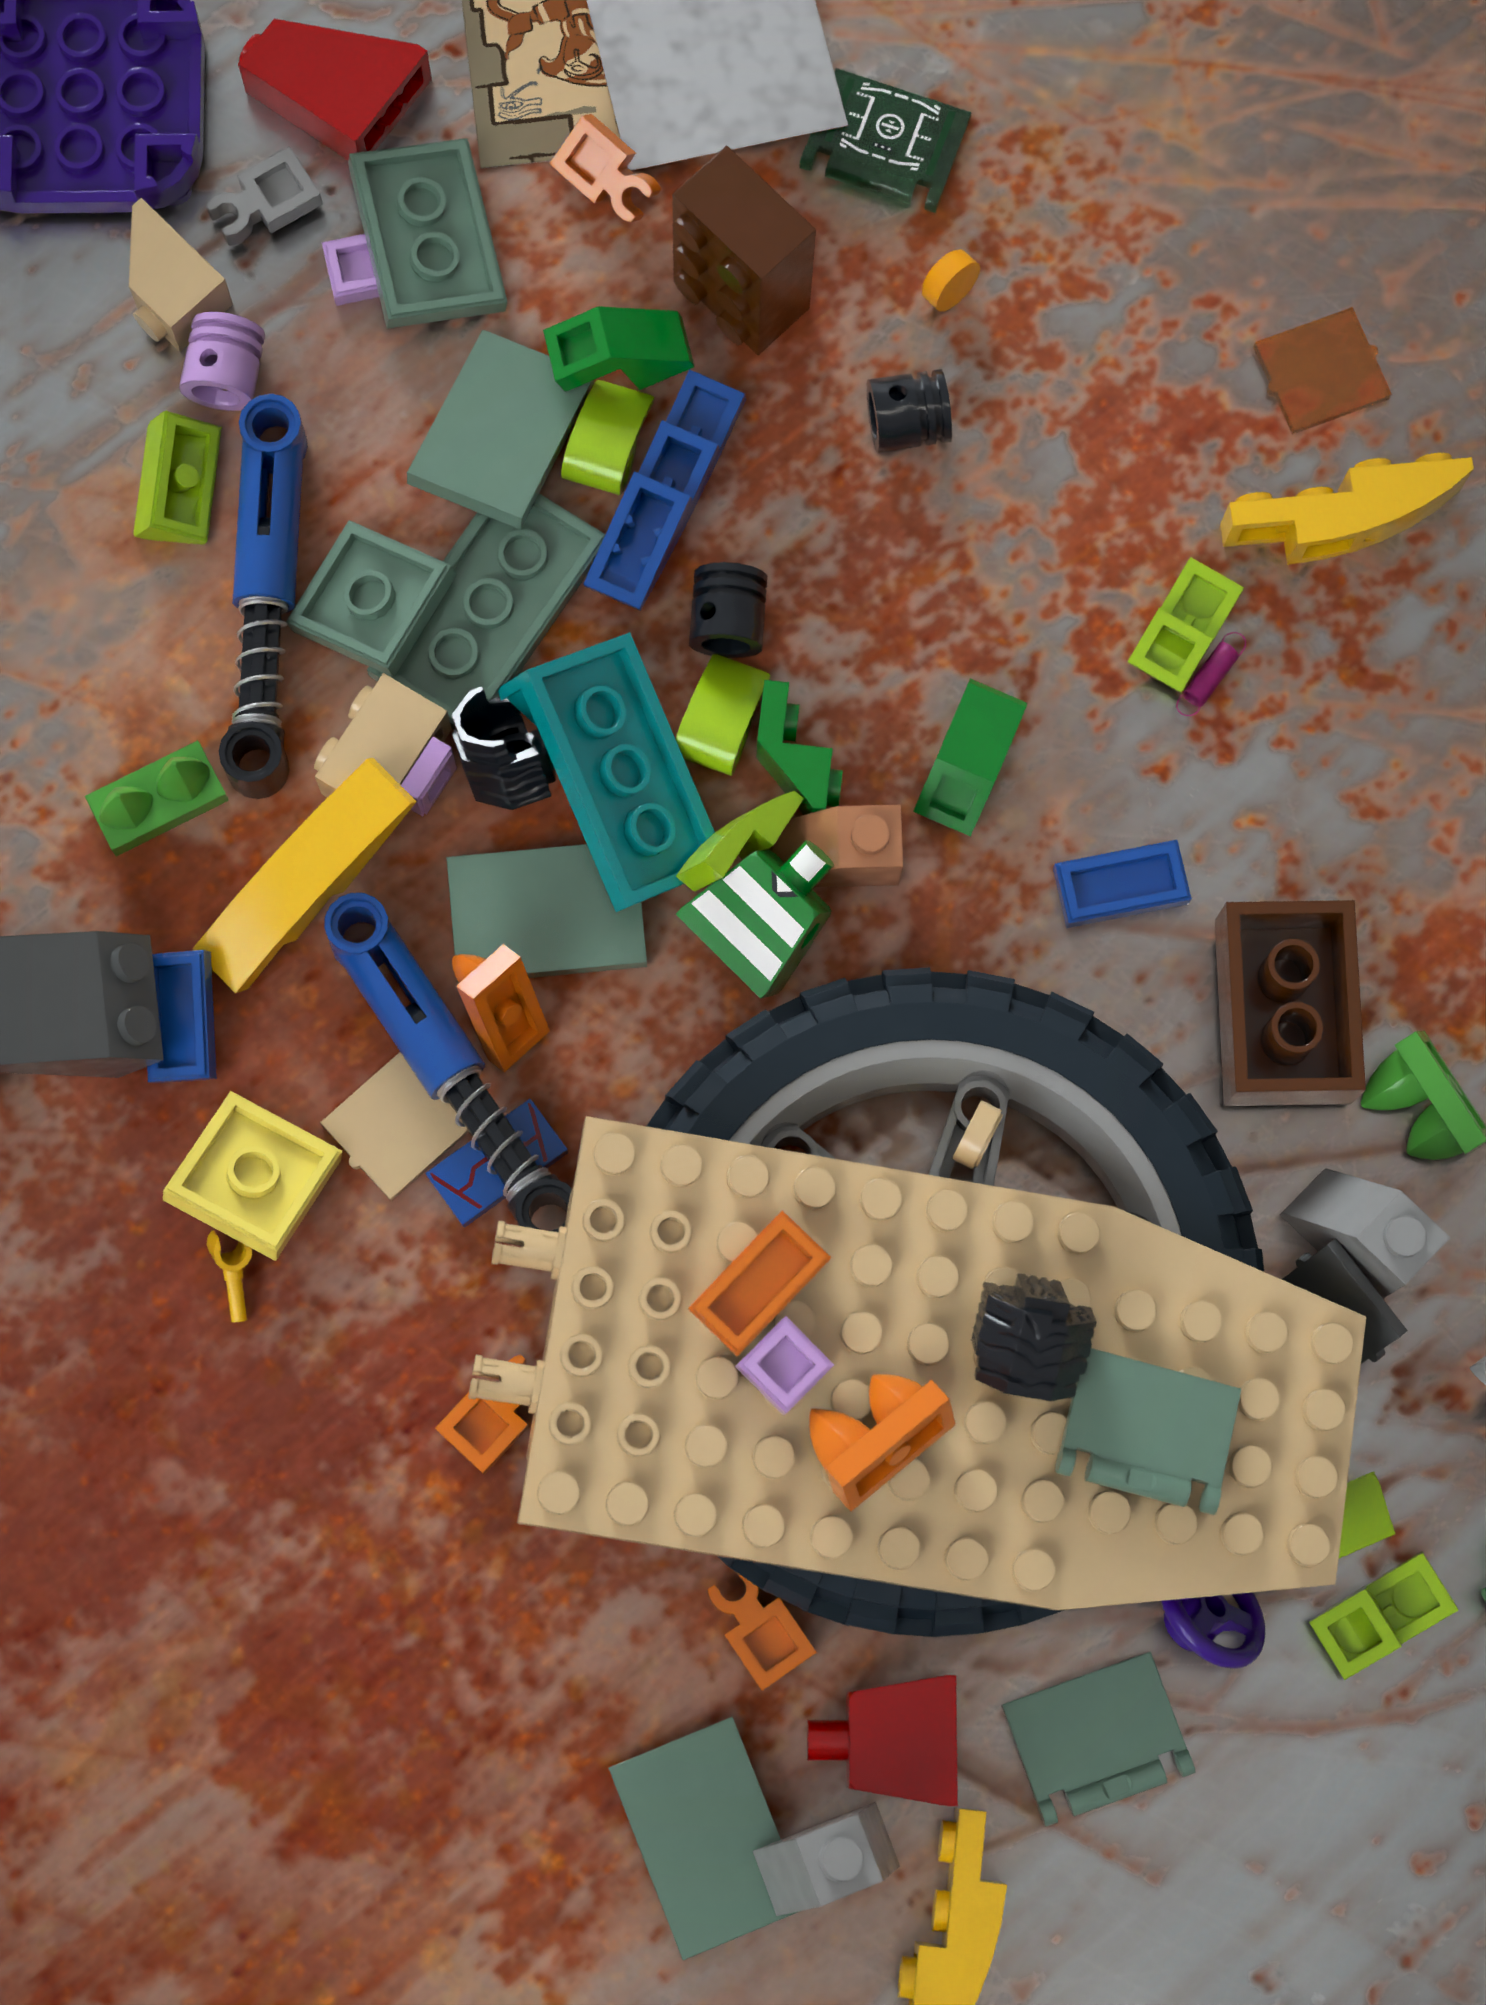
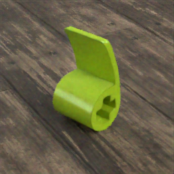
[561,380,654,496]
[676,654,771,776]

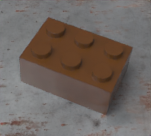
[672,145,816,355]
[1215,900,1366,1106]

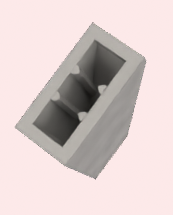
[1280,1168,1451,1299]
[753,1802,900,1916]

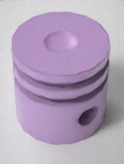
[179,312,266,411]

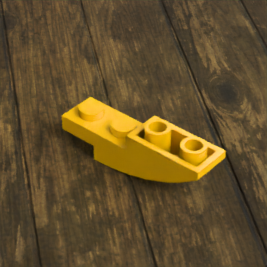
[1220,453,1474,565]
[898,1807,1007,2005]

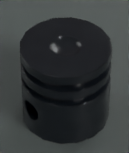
[866,369,952,452]
[689,562,768,658]

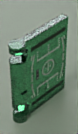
[799,68,972,213]

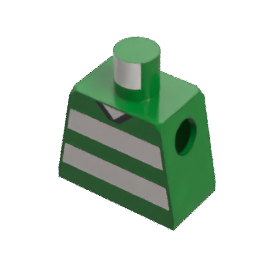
[676,840,834,999]

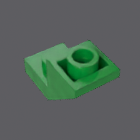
[543,306,695,392]
[913,678,1028,836]
[756,679,843,815]

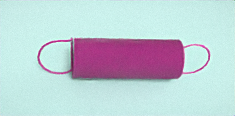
[1176,632,1246,716]

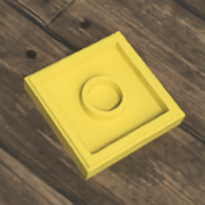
[163,1091,342,1261]

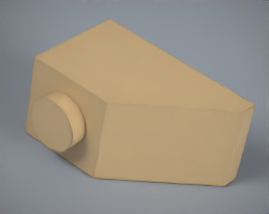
[129,198,233,352]

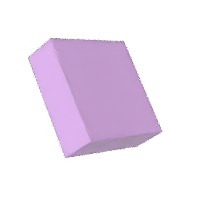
[322,234,379,306]
[401,737,457,817]
[735,1316,834,1415]

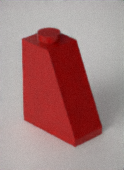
[238,18,432,160]

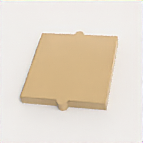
[320,1052,469,1201]

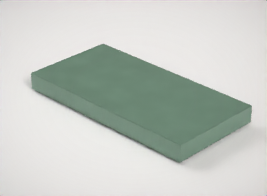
[367,493,606,730]

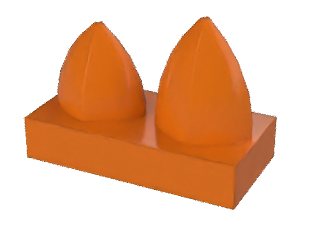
[452,944,550,1073]
[809,1374,956,1512]

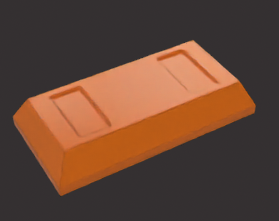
[688,1210,831,1357]

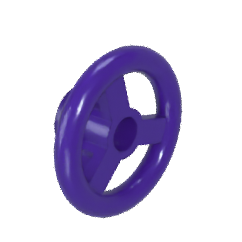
[1161,1592,1266,1669]

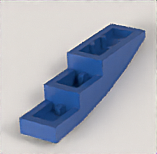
[583,369,746,611]

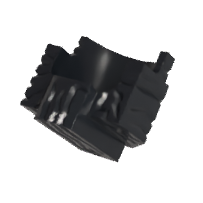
[452,686,556,810]
[971,1274,1097,1401]

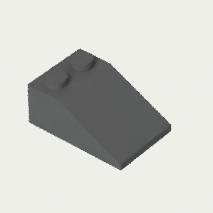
[0,931,164,1078]

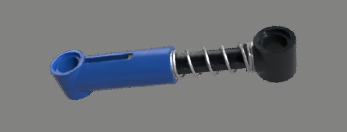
[219,393,308,799]
[324,893,572,1232]

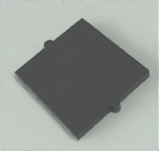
[1281,1238,1408,1364]

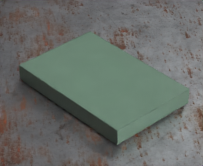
[348,138,508,329]
[407,330,594,530]
[447,844,647,984]
[609,1717,800,1960]

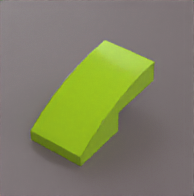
[1127,557,1244,693]
[676,791,804,892]
[1309,1551,1459,1680]

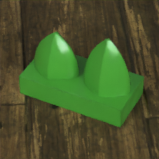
[85,740,229,856]
[1361,1031,1486,1160]

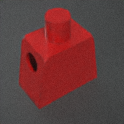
[807,1675,958,1806]

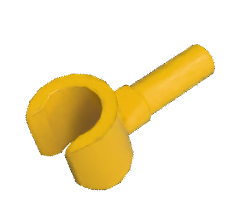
[207,1230,252,1322]

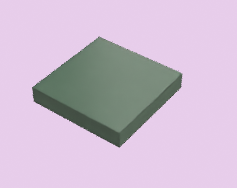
[286,520,457,678]

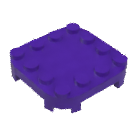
[0,0,205,214]

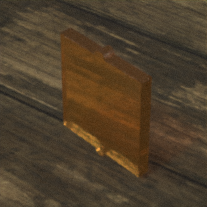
[1253,307,1392,435]

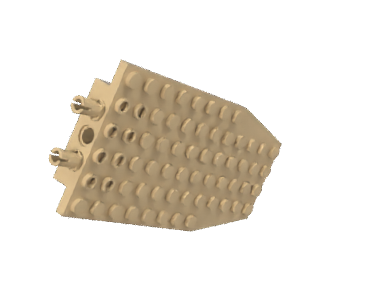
[468,1116,1366,1611]

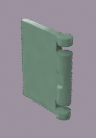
[1055,1348,1241,1515]
[1001,1651,1196,1827]

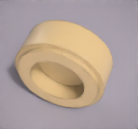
[952,1100,1003,1170]

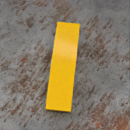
[193,757,417,993]

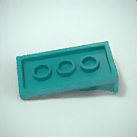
[498,633,715,912]

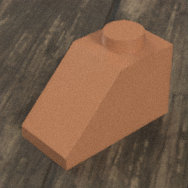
[772,805,903,887]

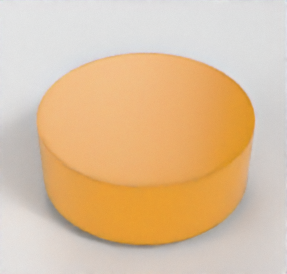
[922,249,980,312]

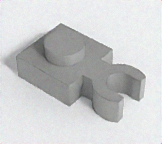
[206,146,323,246]

